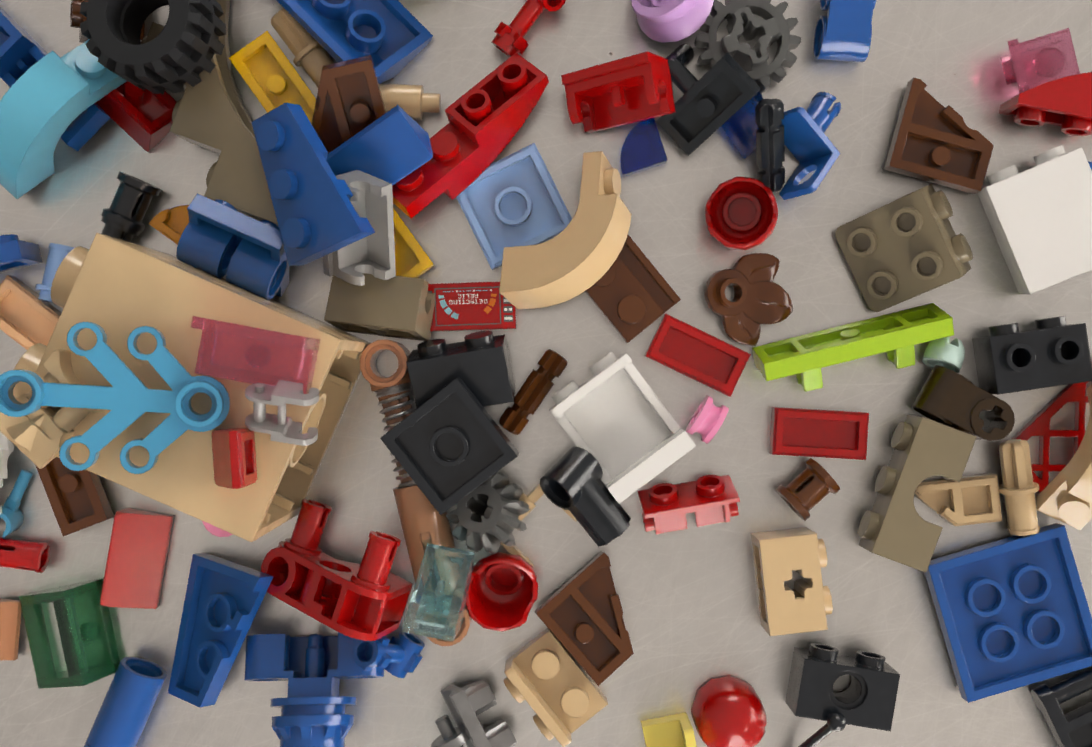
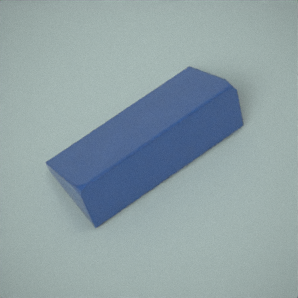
[327,105,433,186]

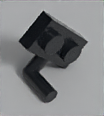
[656,44,761,156]

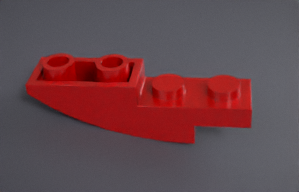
[392,53,549,219]
[999,72,1092,136]

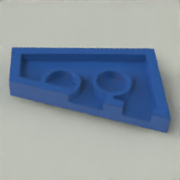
[251,103,375,266]
[168,553,274,708]

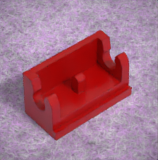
[561,51,675,133]

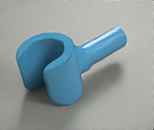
[0,469,33,538]

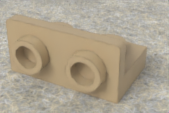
[503,628,608,747]

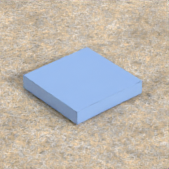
[456,143,572,270]

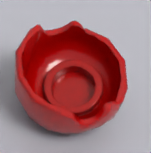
[705,176,778,250]
[464,552,538,632]
[691,676,767,747]

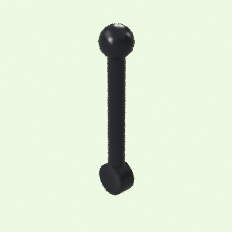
[798,712,846,747]

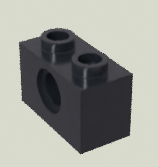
[785,643,900,732]

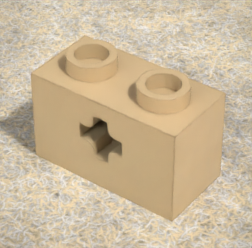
[751,527,833,636]

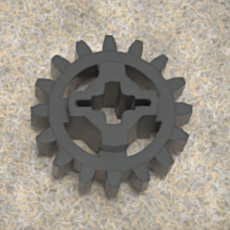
[694,0,801,93]

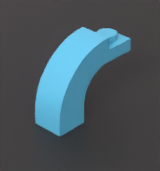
[0,39,126,199]

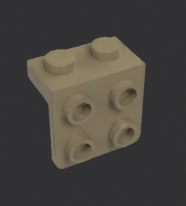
[835,183,973,312]

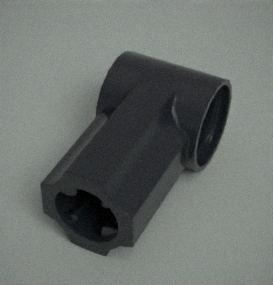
[540,447,631,547]

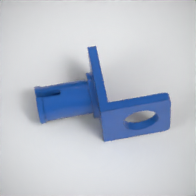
[779,92,841,200]

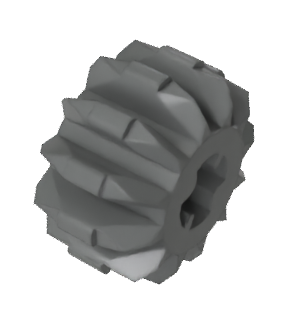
[445,473,530,554]

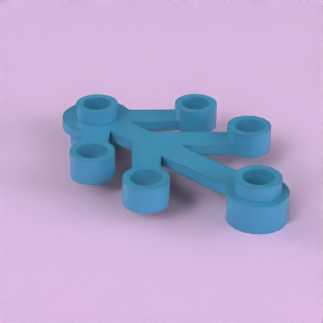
[0,322,230,474]

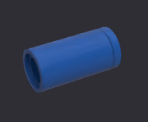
[84,657,167,747]

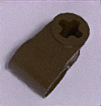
[912,365,1015,441]

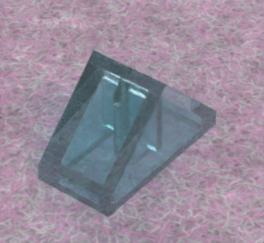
[403,543,475,642]

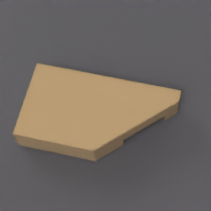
[914,473,1002,526]

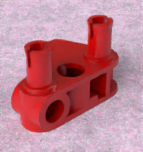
[260,499,413,641]

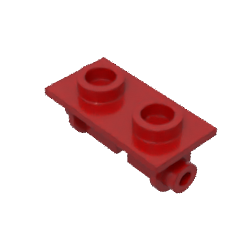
[637,475,740,535]

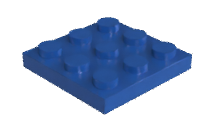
[925,523,1092,703]

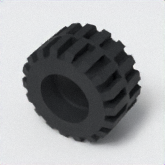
[80,0,226,95]

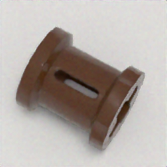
[775,458,840,521]

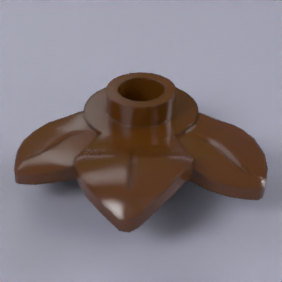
[704,253,793,346]

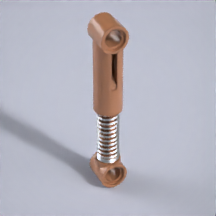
[360,340,472,646]

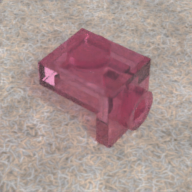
[1000,28,1080,94]

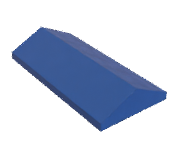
[277,0,433,84]

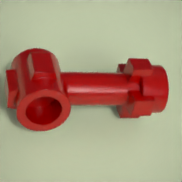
[491,0,566,57]

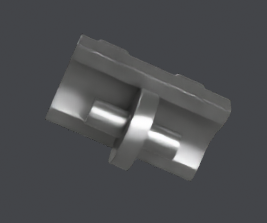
[431,680,517,747]

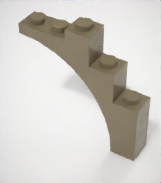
[141,0,278,226]

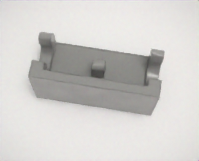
[323,170,396,286]

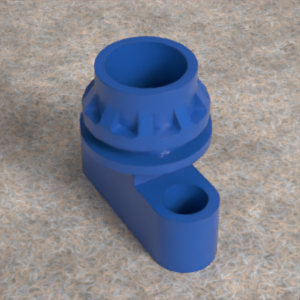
[244,632,384,747]

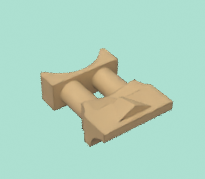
[0,349,105,469]

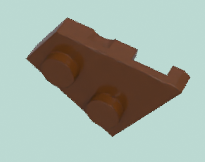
[312,55,386,154]
[884,78,994,194]
[534,551,634,686]

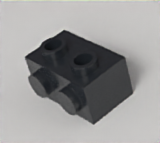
[972,316,1092,395]
[406,331,515,409]

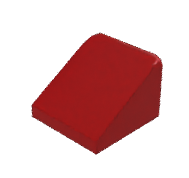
[211,428,257,489]

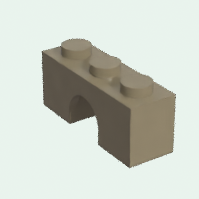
[858,415,977,573]

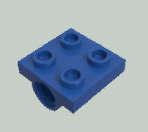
[176,193,290,300]

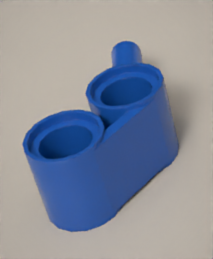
[813,0,877,62]

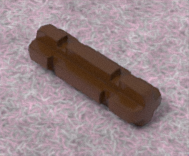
[499,349,567,435]

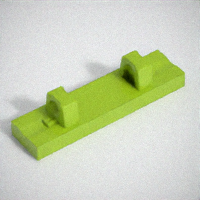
[752,303,954,392]

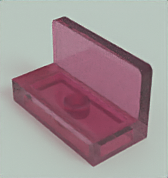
[191,316,320,394]

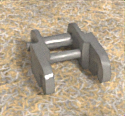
[245,380,319,446]

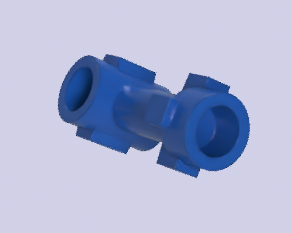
[352,630,425,678]

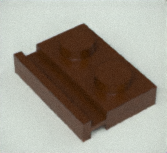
[585,235,681,343]

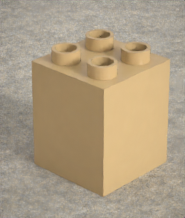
[13,233,370,542]

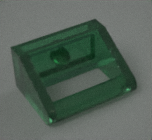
[19,579,120,689]

